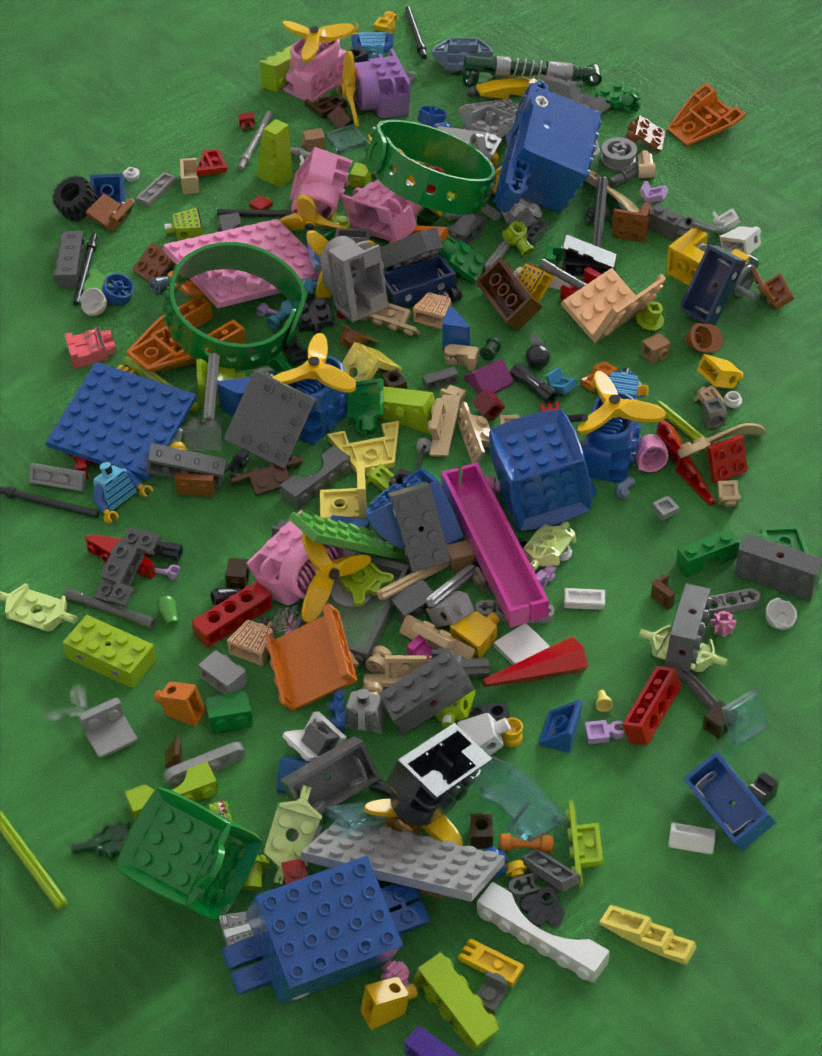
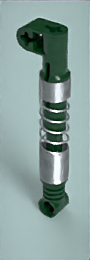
[462,55,602,88]

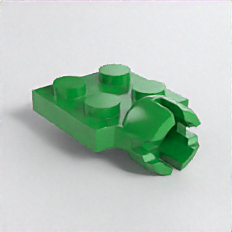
[595,82,641,113]
[438,236,487,285]
[347,378,384,435]
[751,526,809,554]

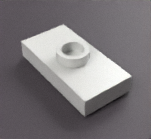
[564,588,605,610]

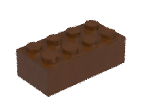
[475,257,543,331]

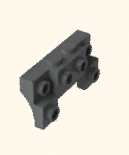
[94,527,162,608]

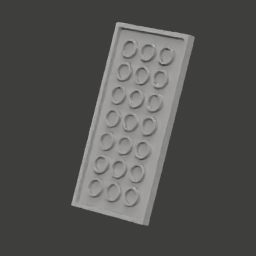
[301,817,505,902]

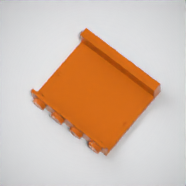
[265,603,357,712]

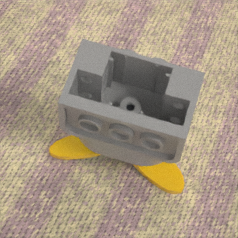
[307,231,388,322]

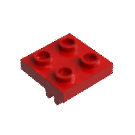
[707,435,748,484]

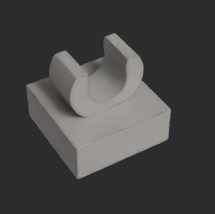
[652,496,679,522]

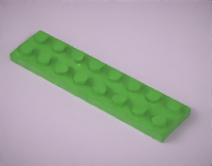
[288,512,406,561]

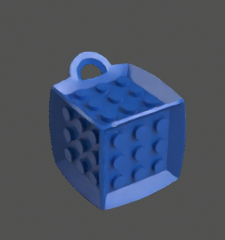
[489,409,597,531]

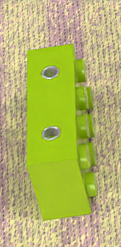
[62,615,157,689]

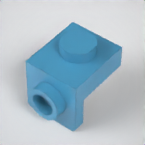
[546,368,578,394]

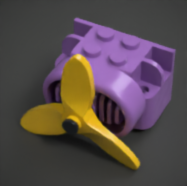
[336,49,411,127]

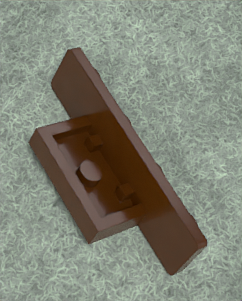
[229,456,303,496]

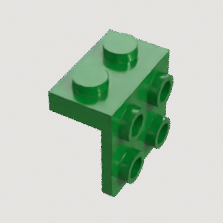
[206,691,253,734]

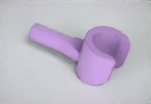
[256,303,279,317]
[155,565,180,581]

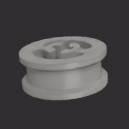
[600,137,637,171]

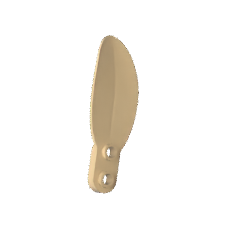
[586,169,639,212]
[677,423,767,458]

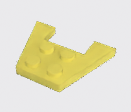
[327,421,400,473]

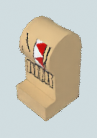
[444,344,478,371]

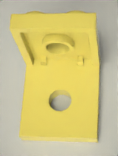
[342,342,402,382]
[320,461,367,519]

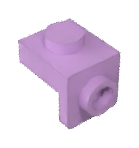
[640,181,668,203]

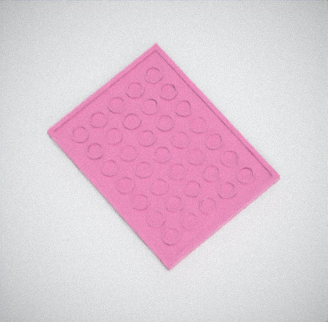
[163,219,320,308]

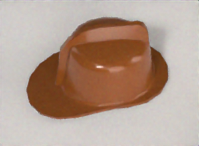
[339,323,379,349]
[683,323,723,353]

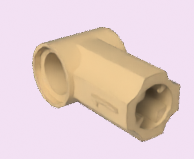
[637,150,656,179]

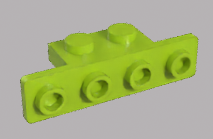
[566,800,604,887]

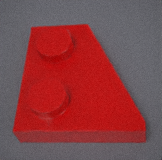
[196,149,227,176]

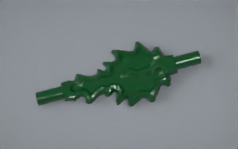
[71,822,131,860]

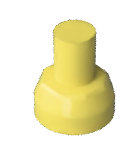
[596,690,613,712]

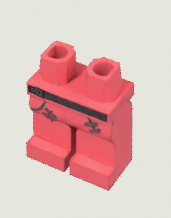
[65,327,117,369]

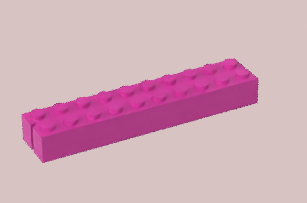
[441,462,549,627]

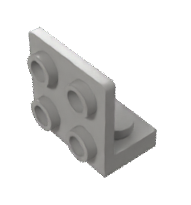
[78,697,138,759]

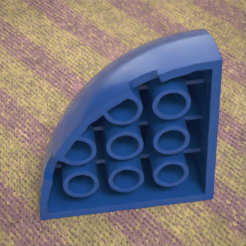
[366,468,464,548]

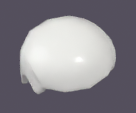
[80,288,107,316]
[766,598,797,630]

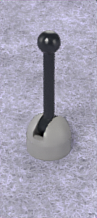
[414,438,432,472]

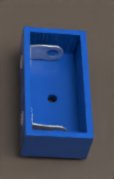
[683,751,777,851]

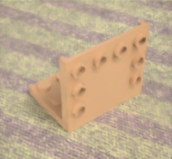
[561,268,666,343]

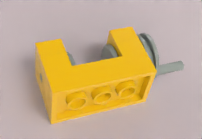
[666,229,757,301]

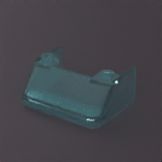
[471,754,567,842]

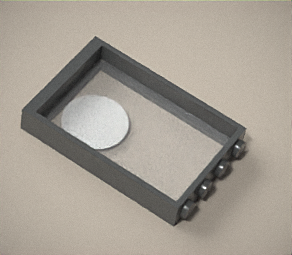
[292,550,409,666]

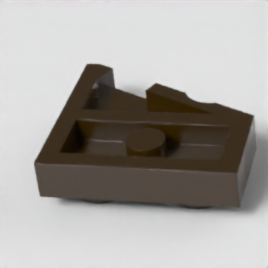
[304,95,348,119]

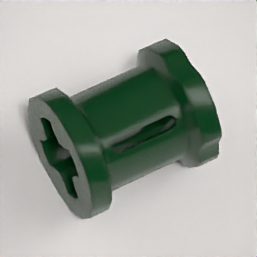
[480,337,502,361]

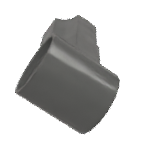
[456,655,490,678]

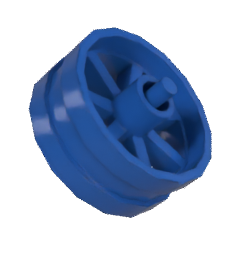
[417,105,447,127]
[101,273,134,306]

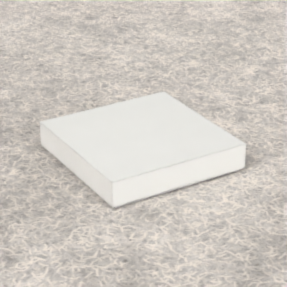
[494,623,550,665]

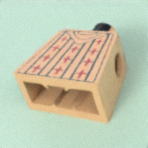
[413,291,451,329]
[227,618,274,666]

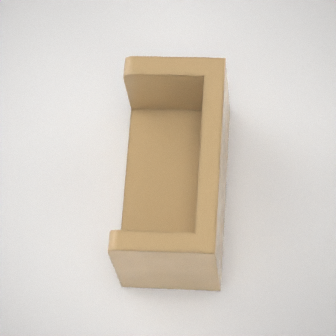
[180,158,199,194]

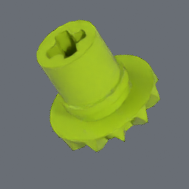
[635,301,664,332]
[242,854,270,891]

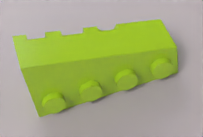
[259,45,292,92]
[256,119,293,188]
[379,387,435,435]
[412,952,500,1052]

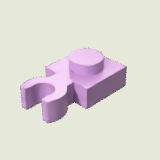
[536,565,556,590]
[584,720,624,744]

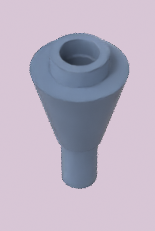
[149,276,168,294]

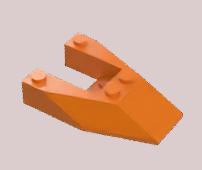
[126,296,246,372]

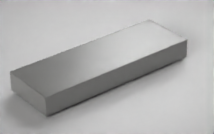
[135,172,177,208]
[29,463,86,491]

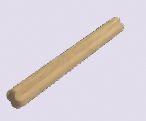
[377,562,449,600]

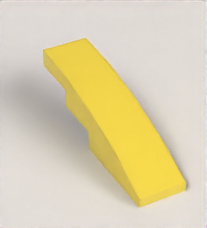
[600,905,697,965]

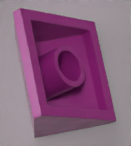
[463,359,514,394]

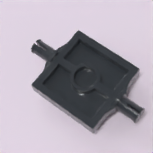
[298,293,334,335]

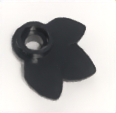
[519,887,563,929]

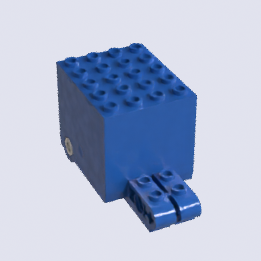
[493,81,601,213]
[221,855,431,1006]

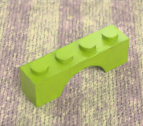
[125,762,218,820]

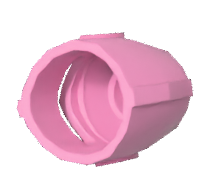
[636,434,668,472]

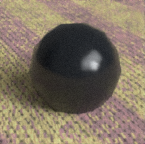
[525,344,550,369]

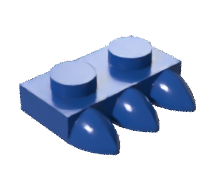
[329,689,345,735]

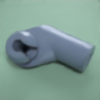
[616,476,635,499]

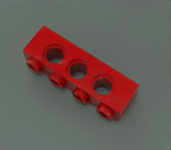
[191,581,273,648]
[622,666,682,745]

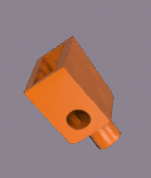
[154,682,206,727]

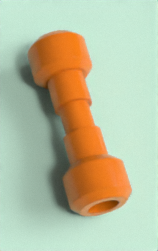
[499,834,553,853]

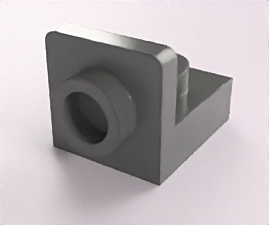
[477,971,508,1015]

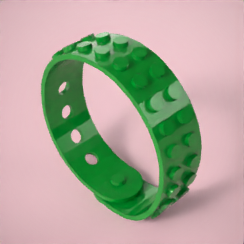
[364,120,497,215]
[163,242,308,371]

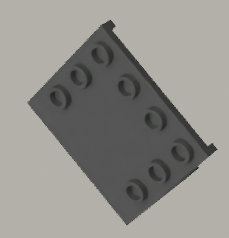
[224,367,317,468]

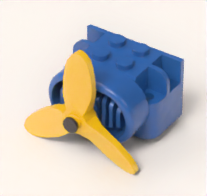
[272,333,356,446]
[577,371,666,483]

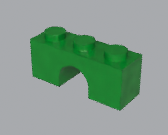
[676,529,740,577]

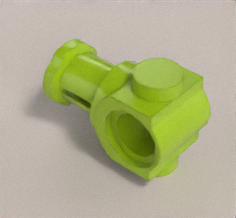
[502,221,535,257]

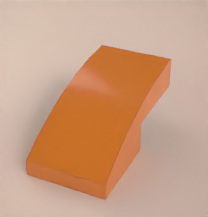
[580,361,618,393]

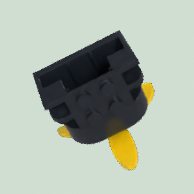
[363,723,492,846]

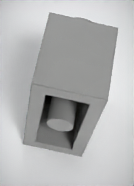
[198,650,247,695]

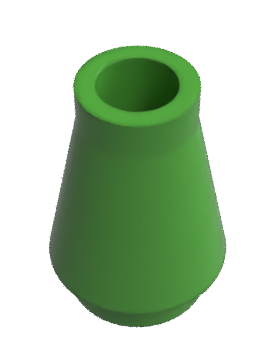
[157,596,179,627]

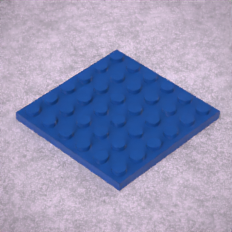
[46,362,197,481]

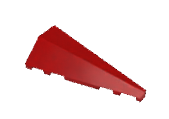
[656,420,716,506]
[482,636,588,687]

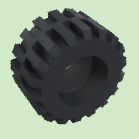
[52,175,98,221]

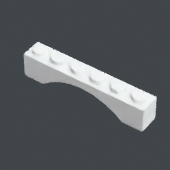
[477,882,610,984]

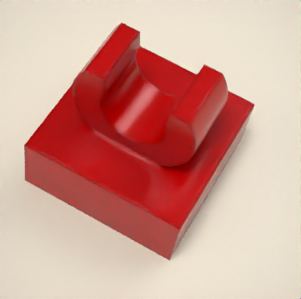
[238,112,255,131]

